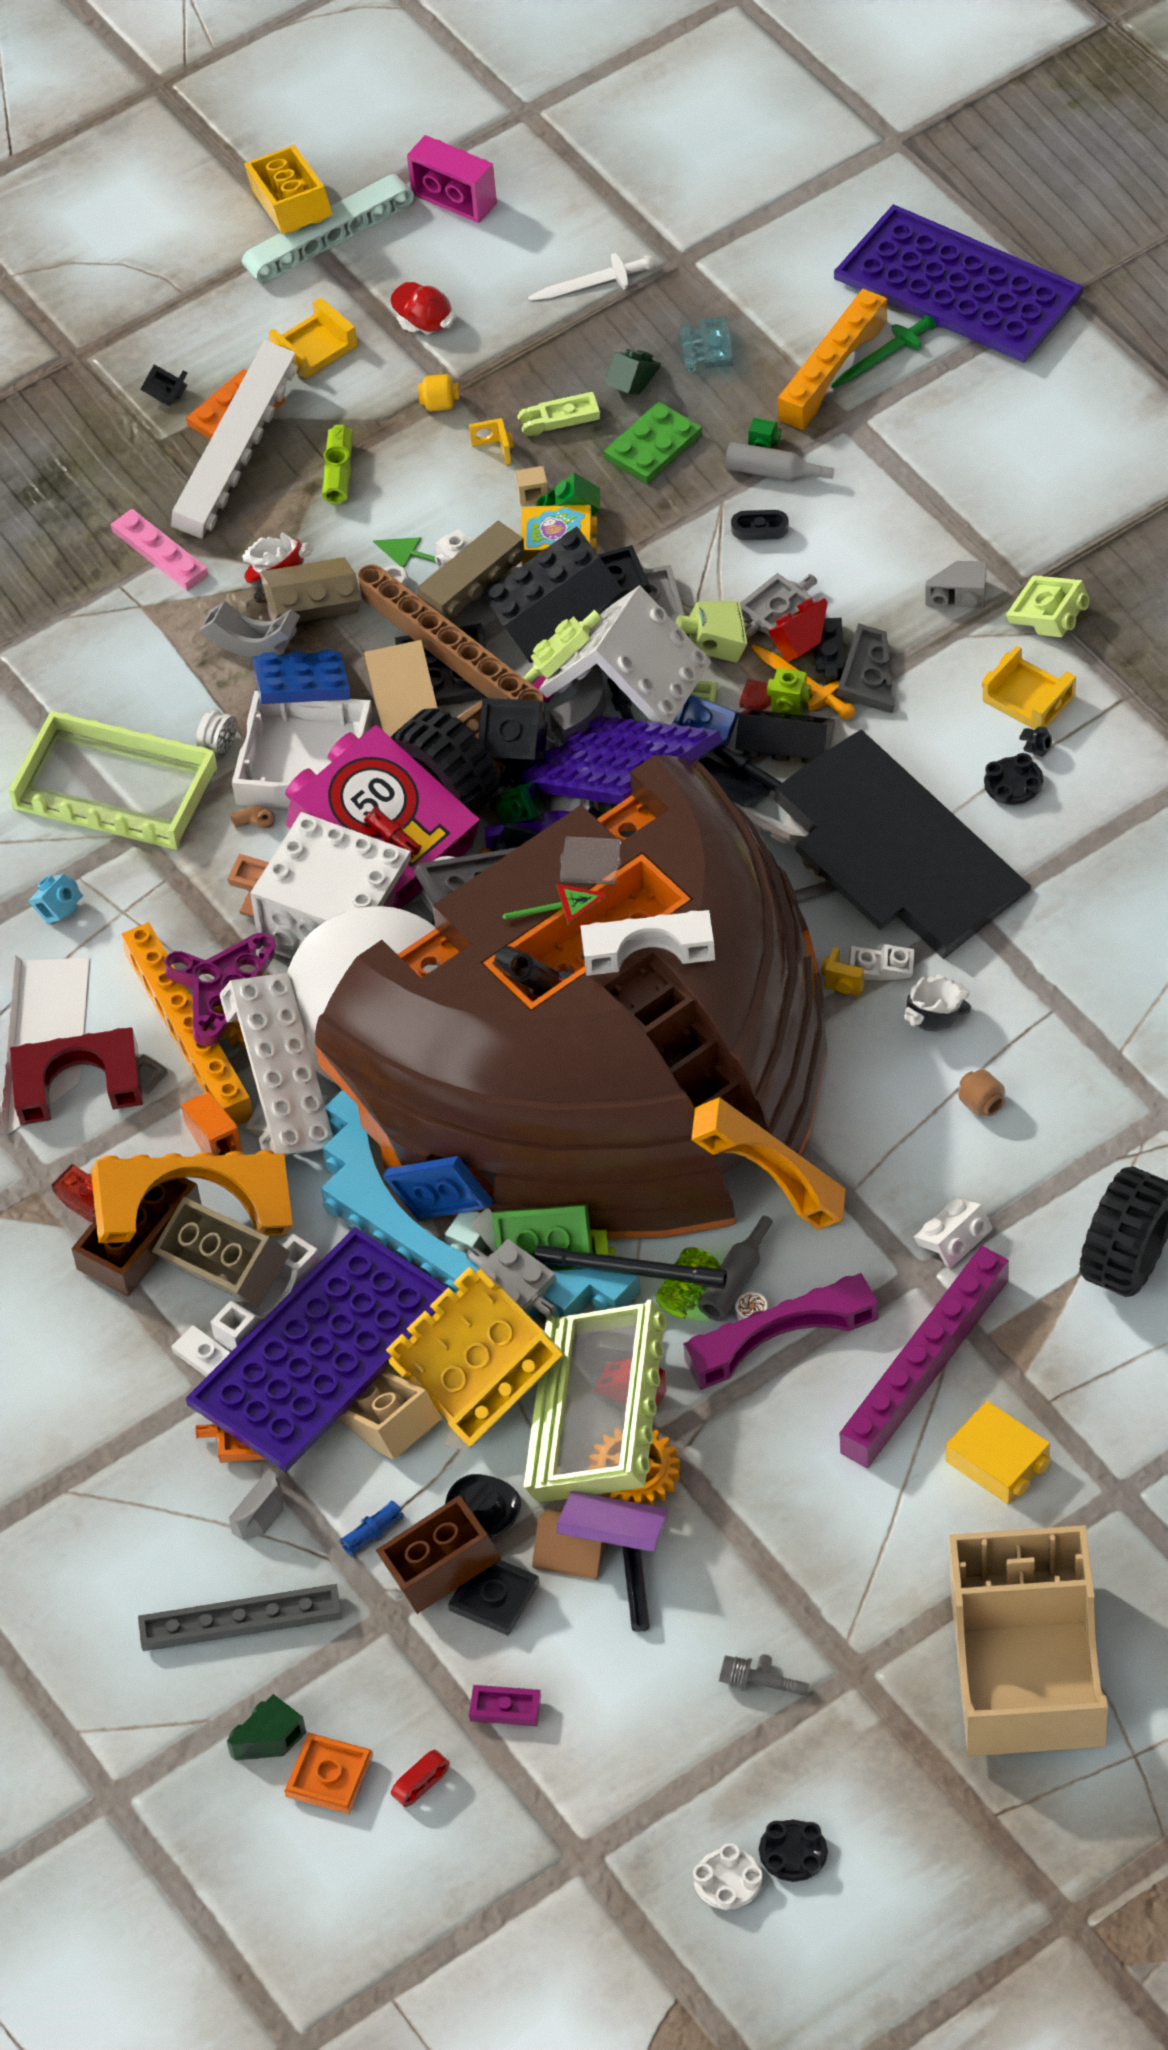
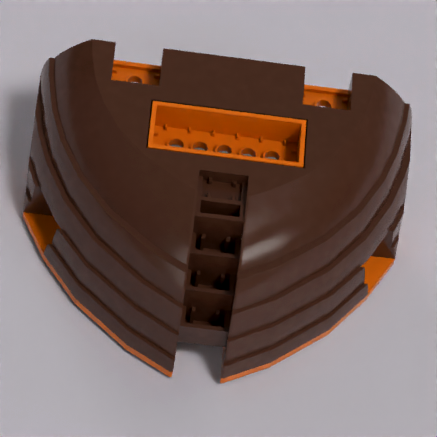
[315,755,827,1239]

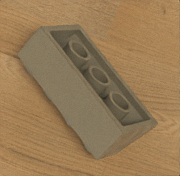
[417,520,525,620]

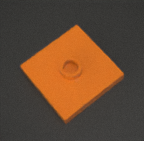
[284,1732,373,1815]

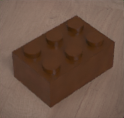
[376,1495,502,1614]

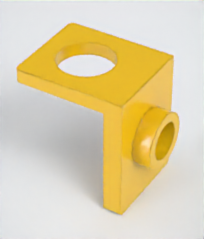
[469,418,514,465]

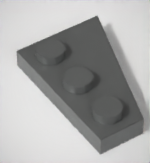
[836,623,895,713]

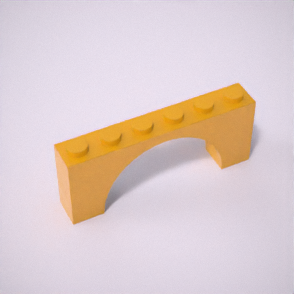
[91,1150,293,1243]

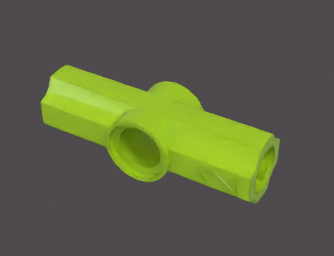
[322,425,353,505]

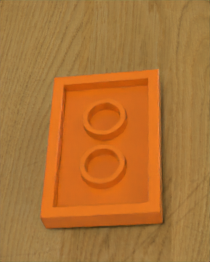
[186,369,285,440]

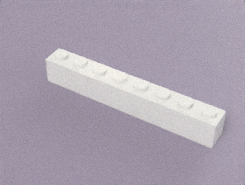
[171,340,297,539]

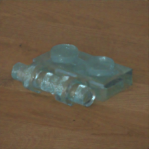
[678,317,733,372]

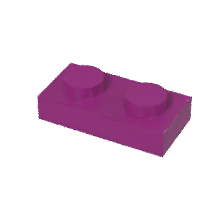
[469,1685,541,1726]

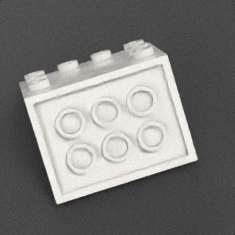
[539,585,711,725]
[250,812,411,959]

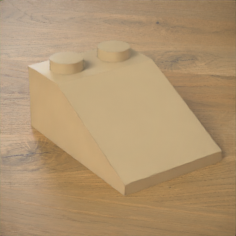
[338,1371,442,1460]

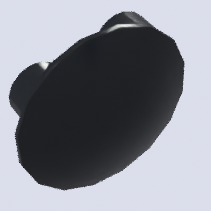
[984,753,1044,805]
[758,1819,828,1882]

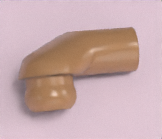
[230,805,275,828]

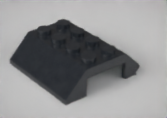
[482,526,626,663]

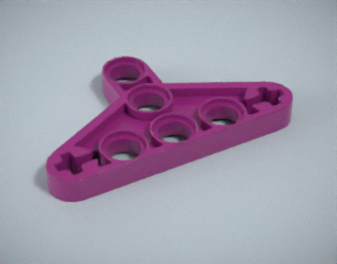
[165,933,276,1046]

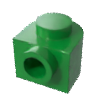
[748,417,782,449]

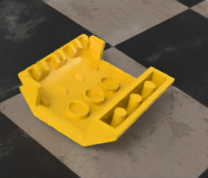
[386,1266,564,1448]

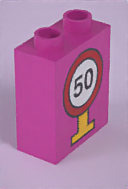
[285,725,480,909]

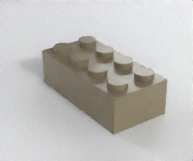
[152,1197,290,1308]

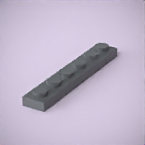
[138,1584,342,1651]

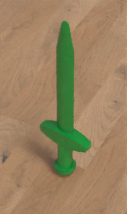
[831,315,937,388]

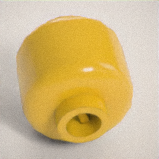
[418,374,460,412]

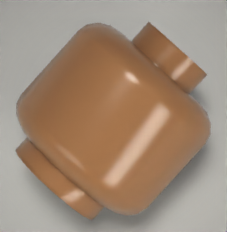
[958,1070,1005,1116]

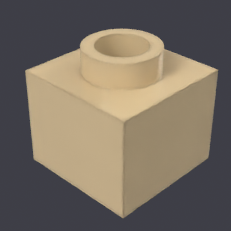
[515,466,548,506]

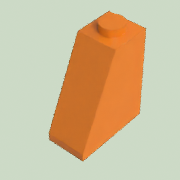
[181,1092,242,1156]

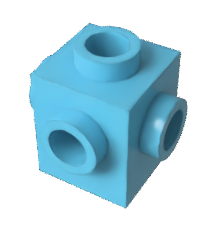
[28,873,83,923]

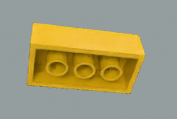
[244,145,333,234]

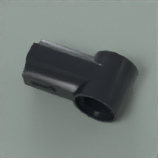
[494,946,560,995]

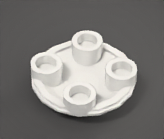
[693,1843,763,1910]

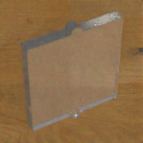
[560,836,622,885]

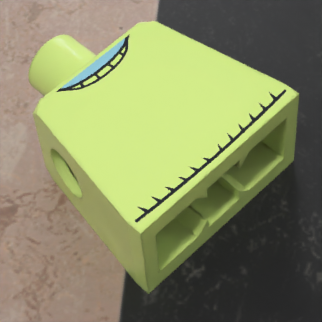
[676,601,747,663]

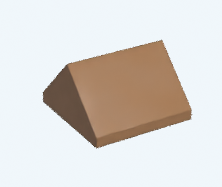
[532,1508,608,1580]

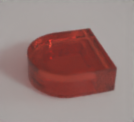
[739,679,771,710]

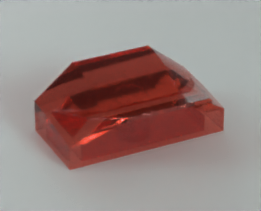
[51,1164,96,1222]

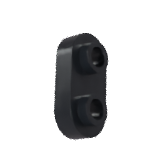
[731,510,789,540]

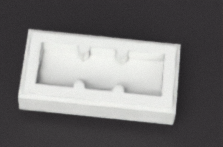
[171,1325,230,1377]

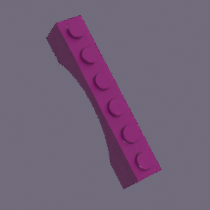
[683,1273,878,1390]

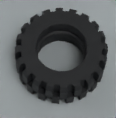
[390,708,500,815]
[1079,1166,1168,1297]

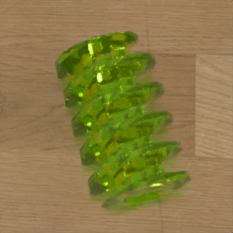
[655,1247,720,1318]

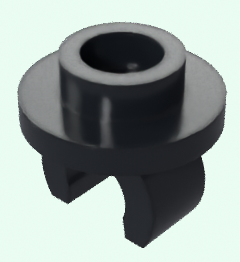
[1019,726,1052,757]

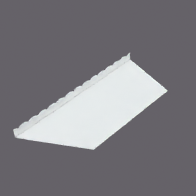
[0,955,89,1136]

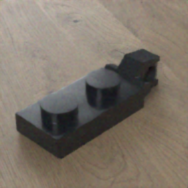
[814,617,845,685]

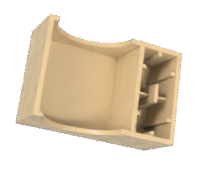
[949,1525,1108,1756]

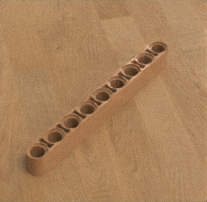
[358,564,545,720]

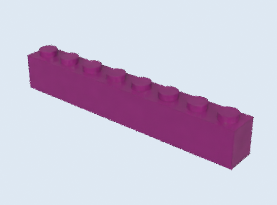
[839,1245,1009,1468]

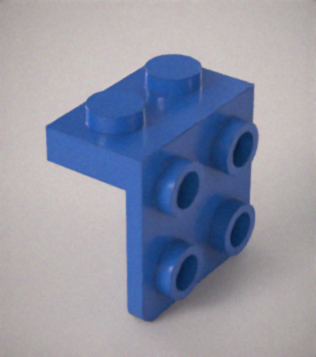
[672,694,740,750]

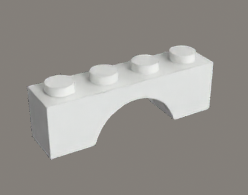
[581,910,715,976]
[210,1234,320,1352]

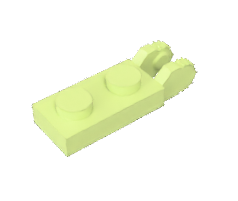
[517,392,600,437]

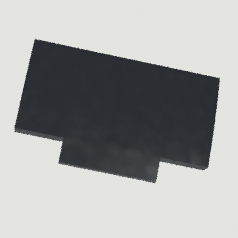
[774,729,1031,959]

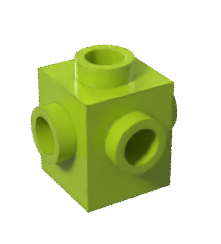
[767,668,811,715]

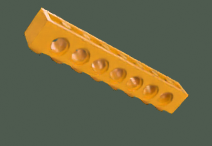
[121,922,253,1126]

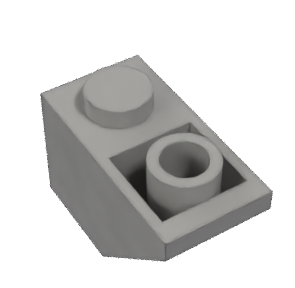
[925,561,987,608]

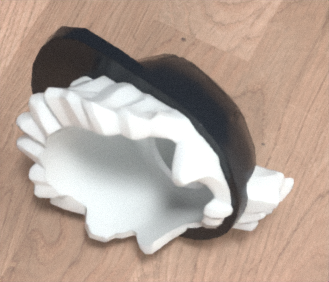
[904,974,971,1031]

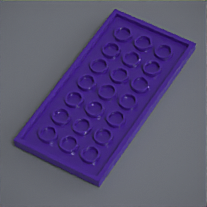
[834,204,1083,363]
[517,716,723,804]
[186,1227,448,1472]

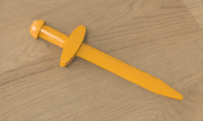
[751,645,855,720]

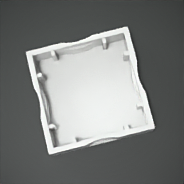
[232,691,374,810]

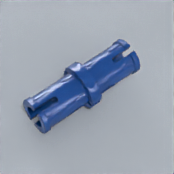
[339,1500,404,1557]

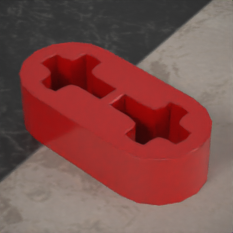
[391,1750,450,1807]

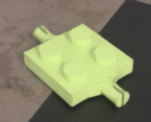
[522,610,603,684]

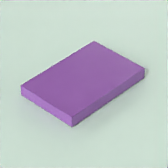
[556,1491,669,1552]

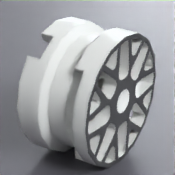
[196,709,237,755]

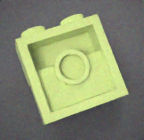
[1006,575,1090,637]

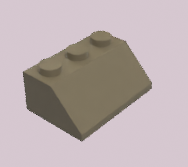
[260,557,362,623]

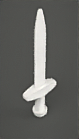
[528,253,655,301]

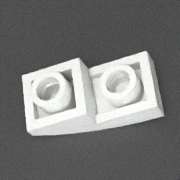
[848,944,914,981]

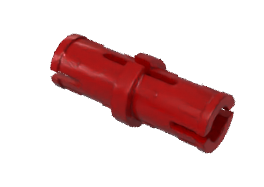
[364,806,422,860]

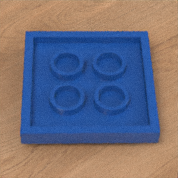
[253,649,350,704]

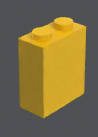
[946,1400,1051,1505]

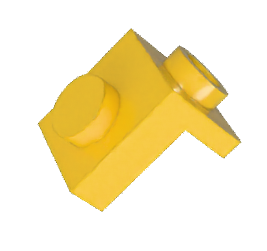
[821,947,864,996]

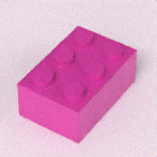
[407,135,497,223]

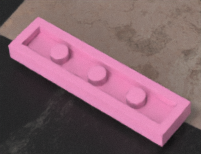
[111,509,208,591]

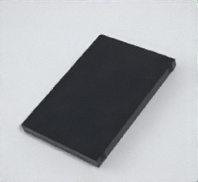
[698,757,771,807]

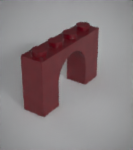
[10,1027,143,1125]

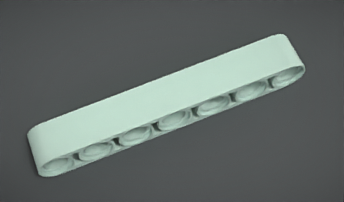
[242,174,414,283]

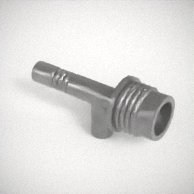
[718,1654,809,1697]

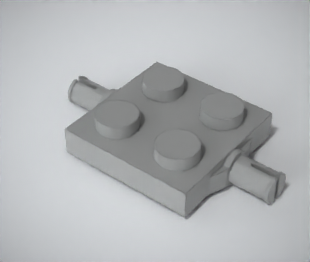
[740,573,817,640]
[466,1239,557,1318]

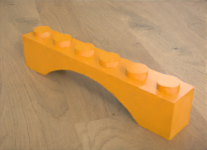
[778,288,887,431]
[691,1097,846,1230]

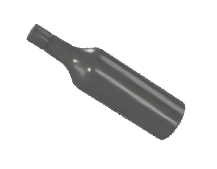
[697,1215,773,1321]

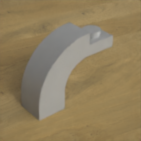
[199,601,300,658]
[549,664,605,744]

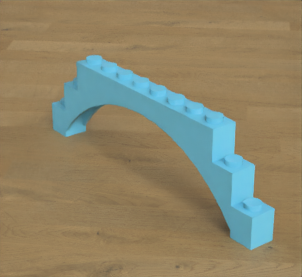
[321,1090,641,1320]

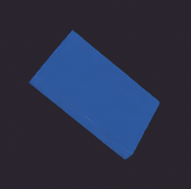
[383,1156,493,1220]

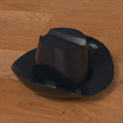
[445,1474,521,1539]

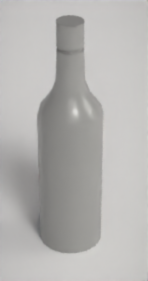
[725,442,834,480]

